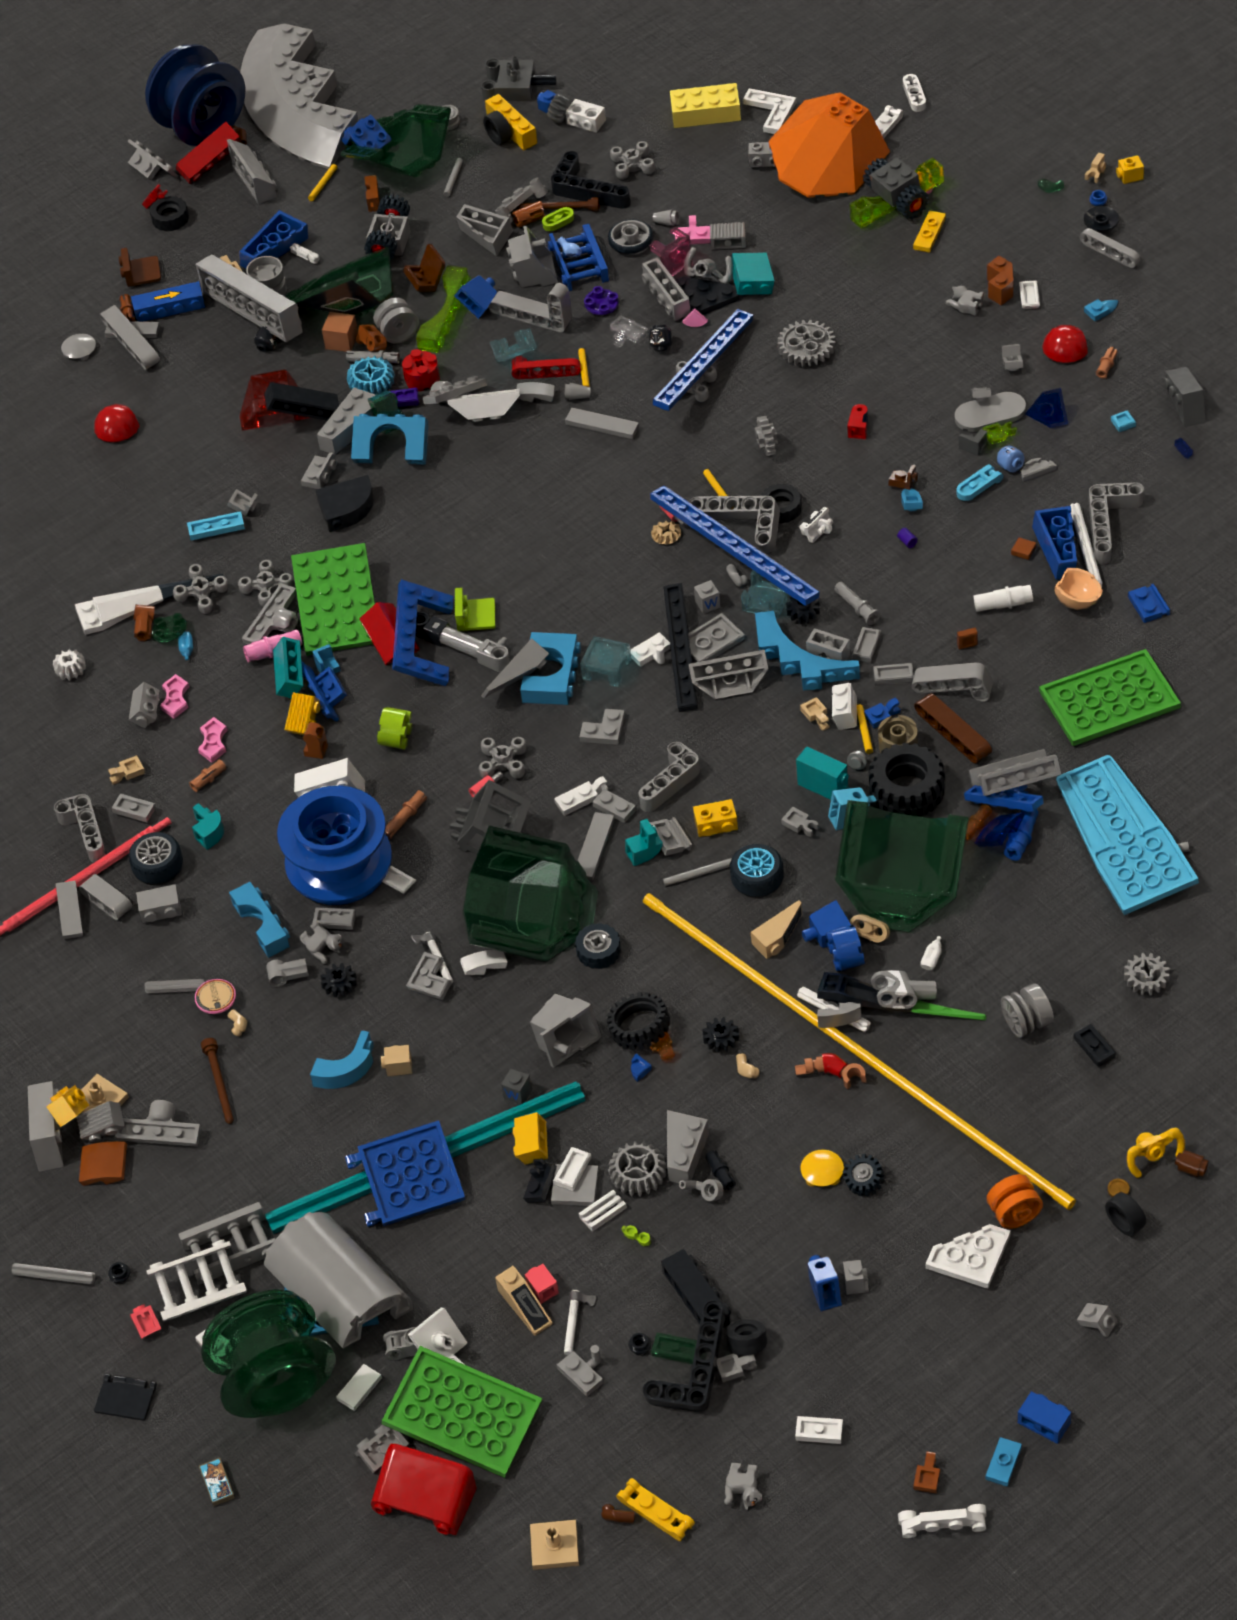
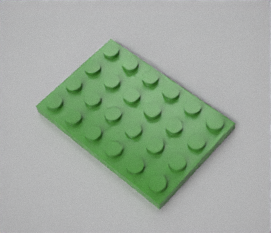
[291,543,375,656]
[1039,649,1181,746]
[382,1346,542,1478]

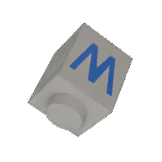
[694,580,721,614]

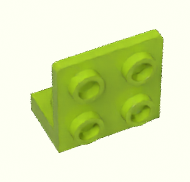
[455,588,495,631]

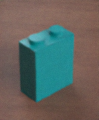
[732,253,775,295]
[796,746,850,800]

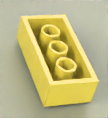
[670,83,741,128]

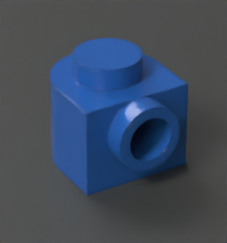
[537,90,556,113]

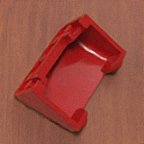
[371,1444,477,1536]

